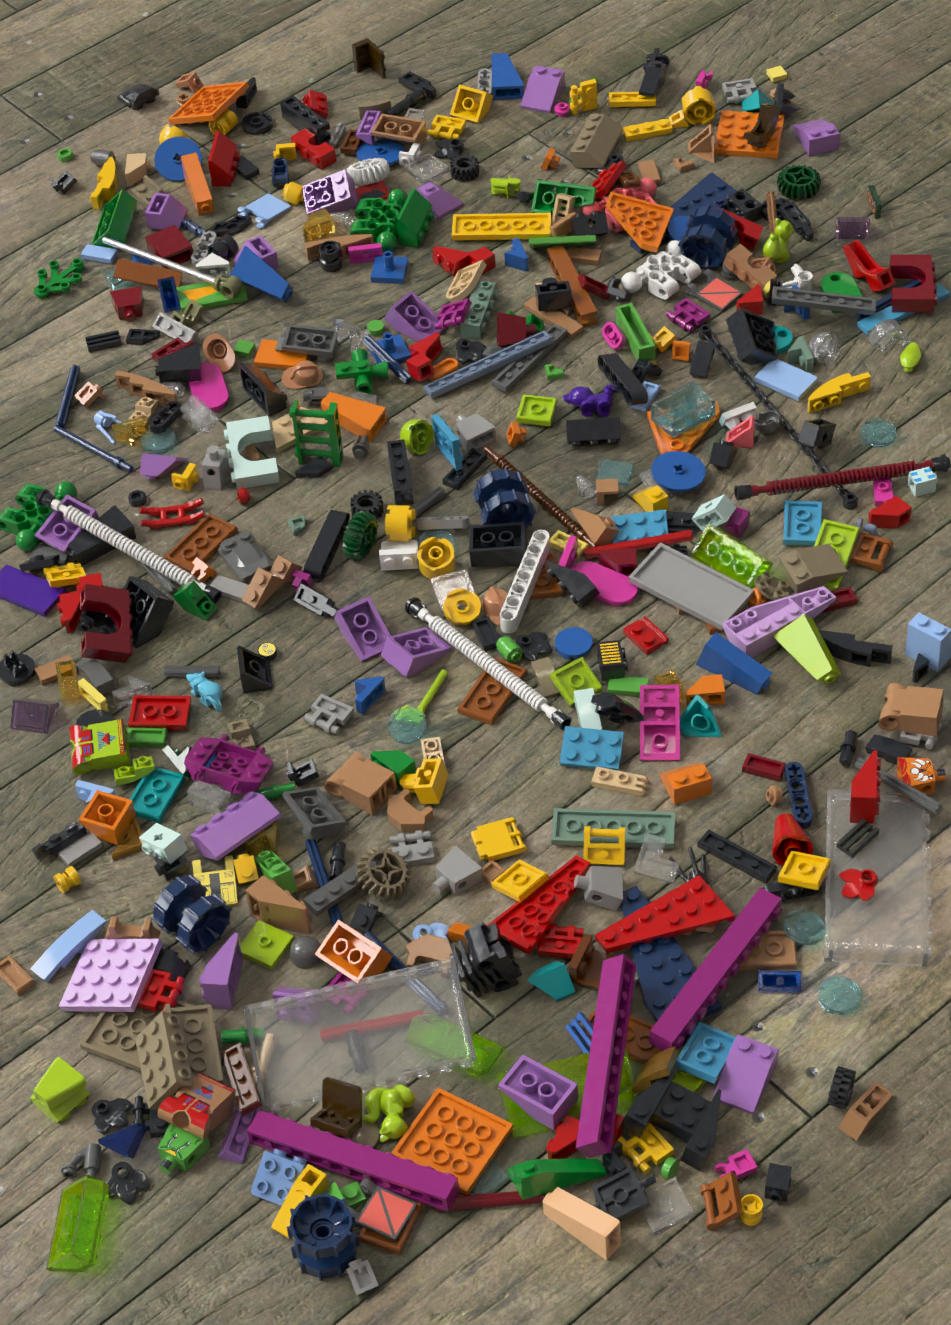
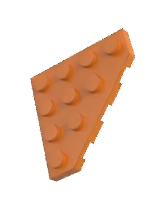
[606,192,674,253]
[647,399,720,455]

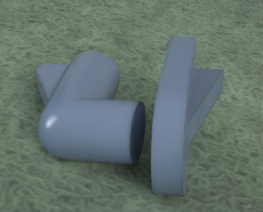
[856,518,880,542]

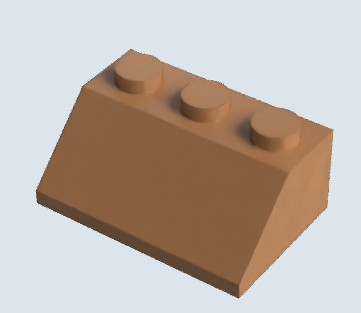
[370,114,427,146]

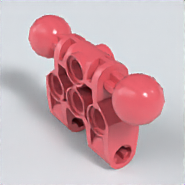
[580,178,657,234]

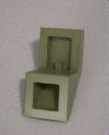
[170,299,205,327]

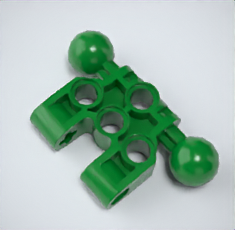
[349,189,408,252]
[0,481,77,552]

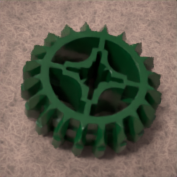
[777,164,821,200]
[342,511,378,561]

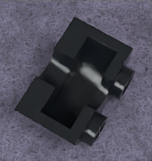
[80,610,117,634]
[152,948,191,982]

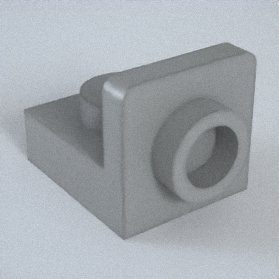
[345,1258,379,1295]

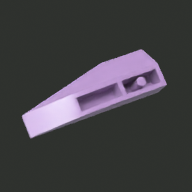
[722,586,836,657]

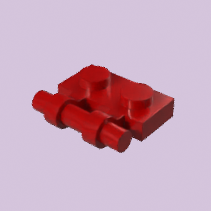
[538,924,584,959]
[136,969,185,1012]

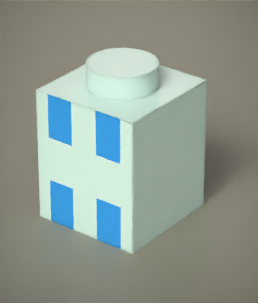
[908,467,938,497]

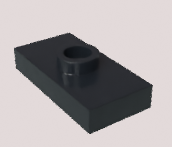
[19,554,60,572]

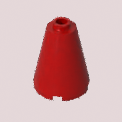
[772,813,813,867]

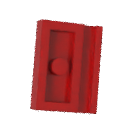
[623,616,669,655]

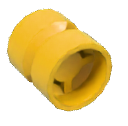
[209,109,238,135]

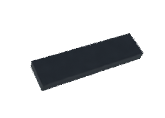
[697,830,777,884]

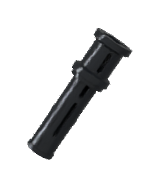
[385,87,427,116]

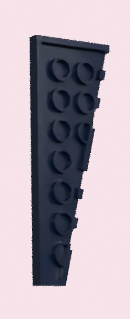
[630,173,736,254]

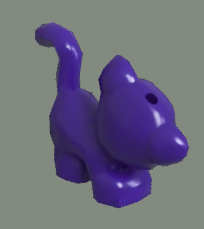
[563,384,617,417]

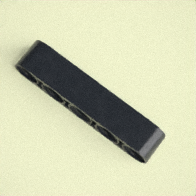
[597,353,648,406]
[303,510,350,580]

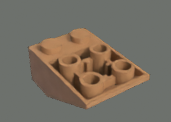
[245,875,311,934]

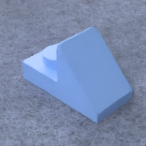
[75,780,115,806]

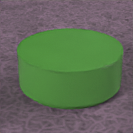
[57,148,74,162]
[367,320,384,336]
[661,1157,680,1181]

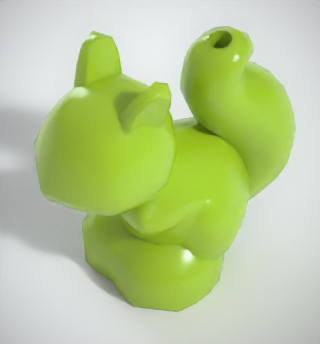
[763,218,794,263]
[362,1084,415,1143]

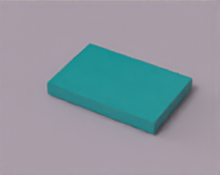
[130,767,186,823]

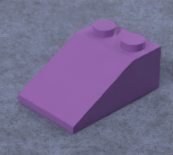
[520,66,565,113]
[792,119,840,156]
[384,290,442,342]
[35,495,99,553]
[334,596,390,662]
[381,627,452,677]
[200,933,243,1009]
[713,1035,779,1115]
[498,1055,578,1130]

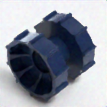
[678,204,738,270]
[472,467,537,529]
[151,874,232,954]
[287,1191,360,1281]

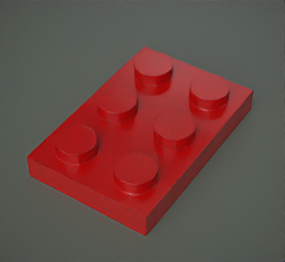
[591,161,627,201]
[128,695,192,730]

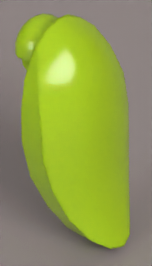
[900,342,921,372]

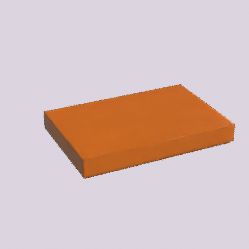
[254,339,310,370]

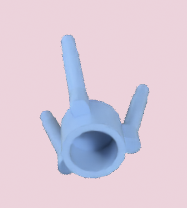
[94,410,138,444]

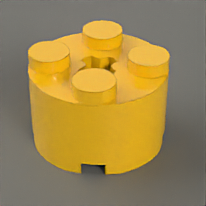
[681,86,716,125]
[385,505,416,542]
[417,537,456,582]

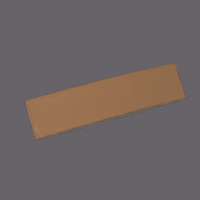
[304,234,373,261]
[115,370,177,405]

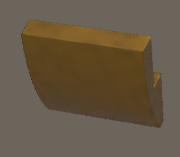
[631,1046,679,1093]

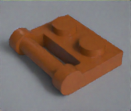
[850,533,893,572]
[700,1172,743,1230]

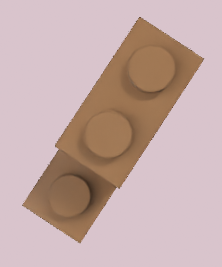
[242,555,303,609]

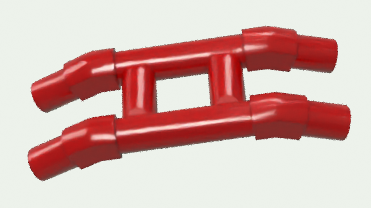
[139,498,206,529]

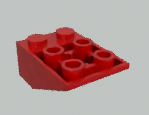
[849,750,881,824]

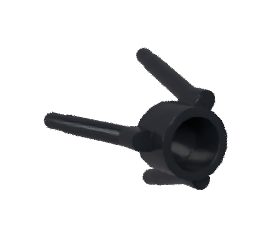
[669,847,709,884]

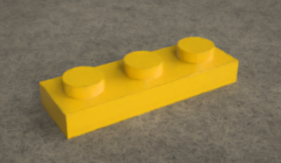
[609,92,656,108]
[623,119,673,142]

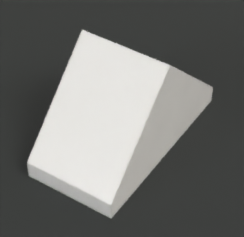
[196,253,231,280]

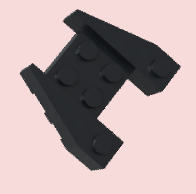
[621,1066,721,1171]

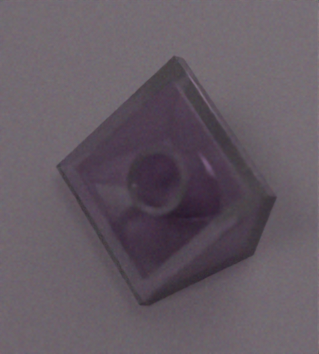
[835,217,870,239]
[10,698,59,734]

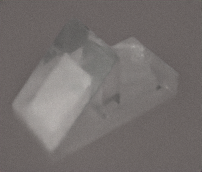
[112,675,153,709]

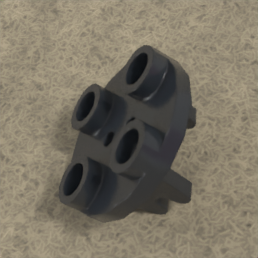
[0,650,36,687]

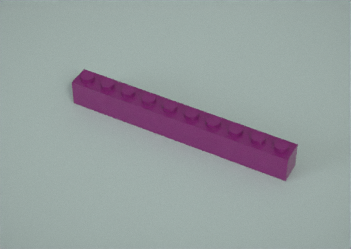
[649,888,783,1051]
[576,954,636,1158]
[247,1110,460,1212]

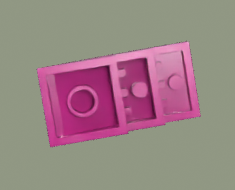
[640,685,680,761]

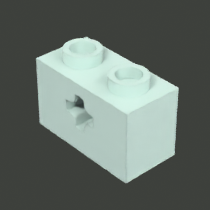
[692,494,736,532]
[139,823,188,864]

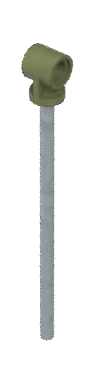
[102,237,243,299]

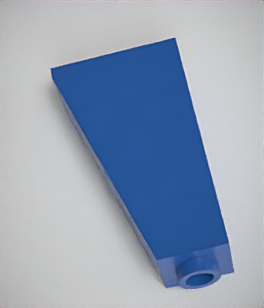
[492,53,524,100]
[230,246,293,303]
[696,632,772,695]

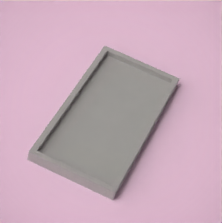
[628,542,754,631]

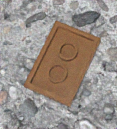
[739,931,797,970]

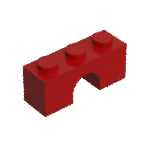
[291,129,337,170]
[718,207,763,251]

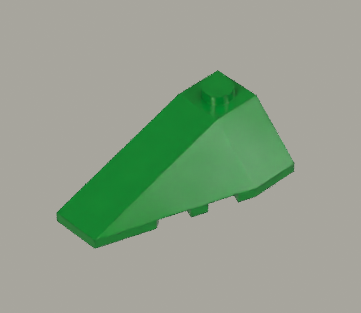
[531,180,597,213]
[507,1159,607,1200]

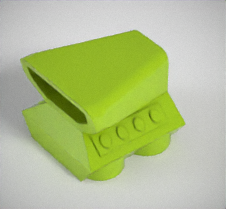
[30,1057,90,1123]

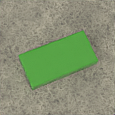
[608,676,648,697]
[128,728,168,747]

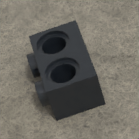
[726,189,763,222]

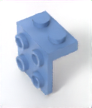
[251,1148,308,1206]

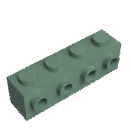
[460,280,499,339]

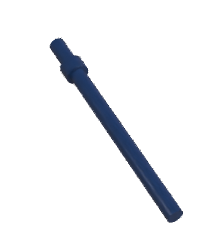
[54,425,134,473]

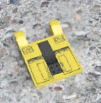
[192,855,238,906]

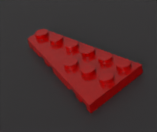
[487,855,591,955]
[595,875,735,954]

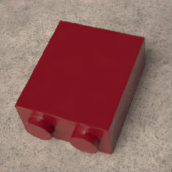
[145,225,193,269]

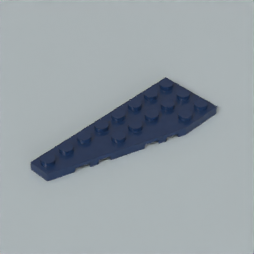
[620,885,722,1022]

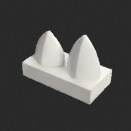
[719,402,757,430]

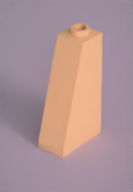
[543,1187,621,1260]

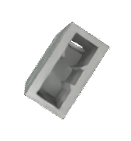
[455,414,496,453]
[202,446,230,490]
[432,846,483,895]
[574,866,623,911]

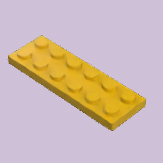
[452,213,551,241]

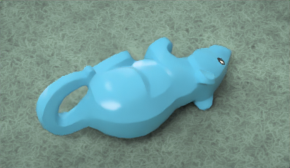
[186,671,223,713]

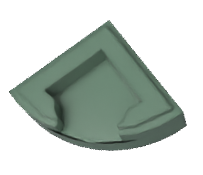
[288,515,306,536]

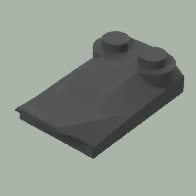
[275,324,339,362]
[218,531,274,583]
[283,787,346,840]

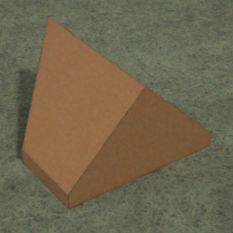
[688,124,714,163]

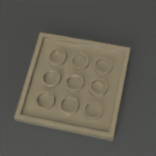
[80,995,193,1072]

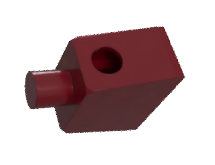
[110,286,144,322]
[497,312,536,346]

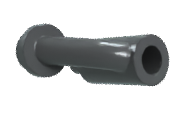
[61,1143,101,1181]

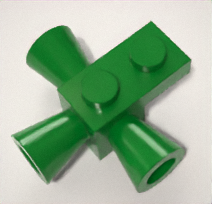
[335,349,389,396]

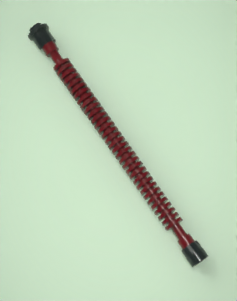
[734,454,951,501]

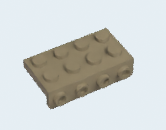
[161,1004,223,1089]
[135,1011,193,1111]

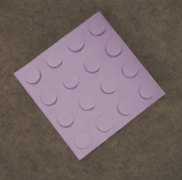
[59,939,162,1012]

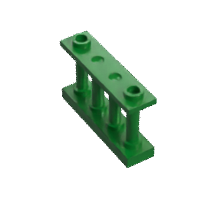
[289,400,344,467]

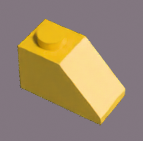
[633,485,668,512]

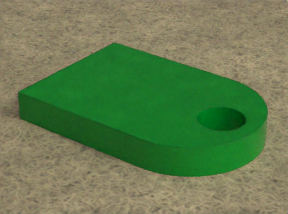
[821,272,863,313]

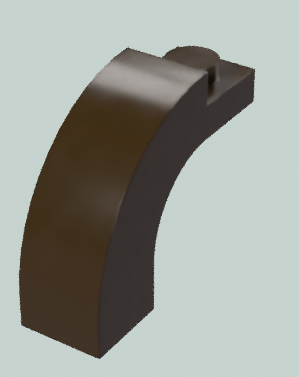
[743,103,781,148]

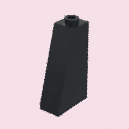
[68,505,136,566]

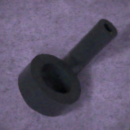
[516,179,543,203]

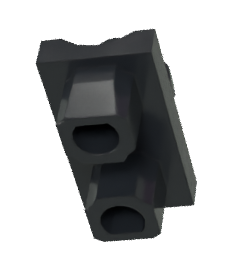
[643,48,670,72]

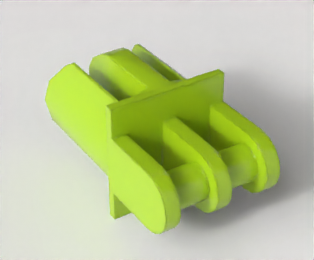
[491,175,521,198]

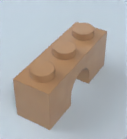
[723,244,777,291]

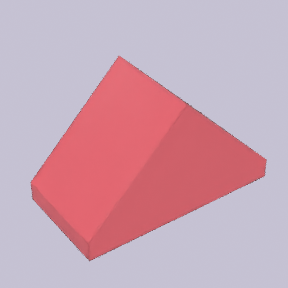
[726,415,755,448]

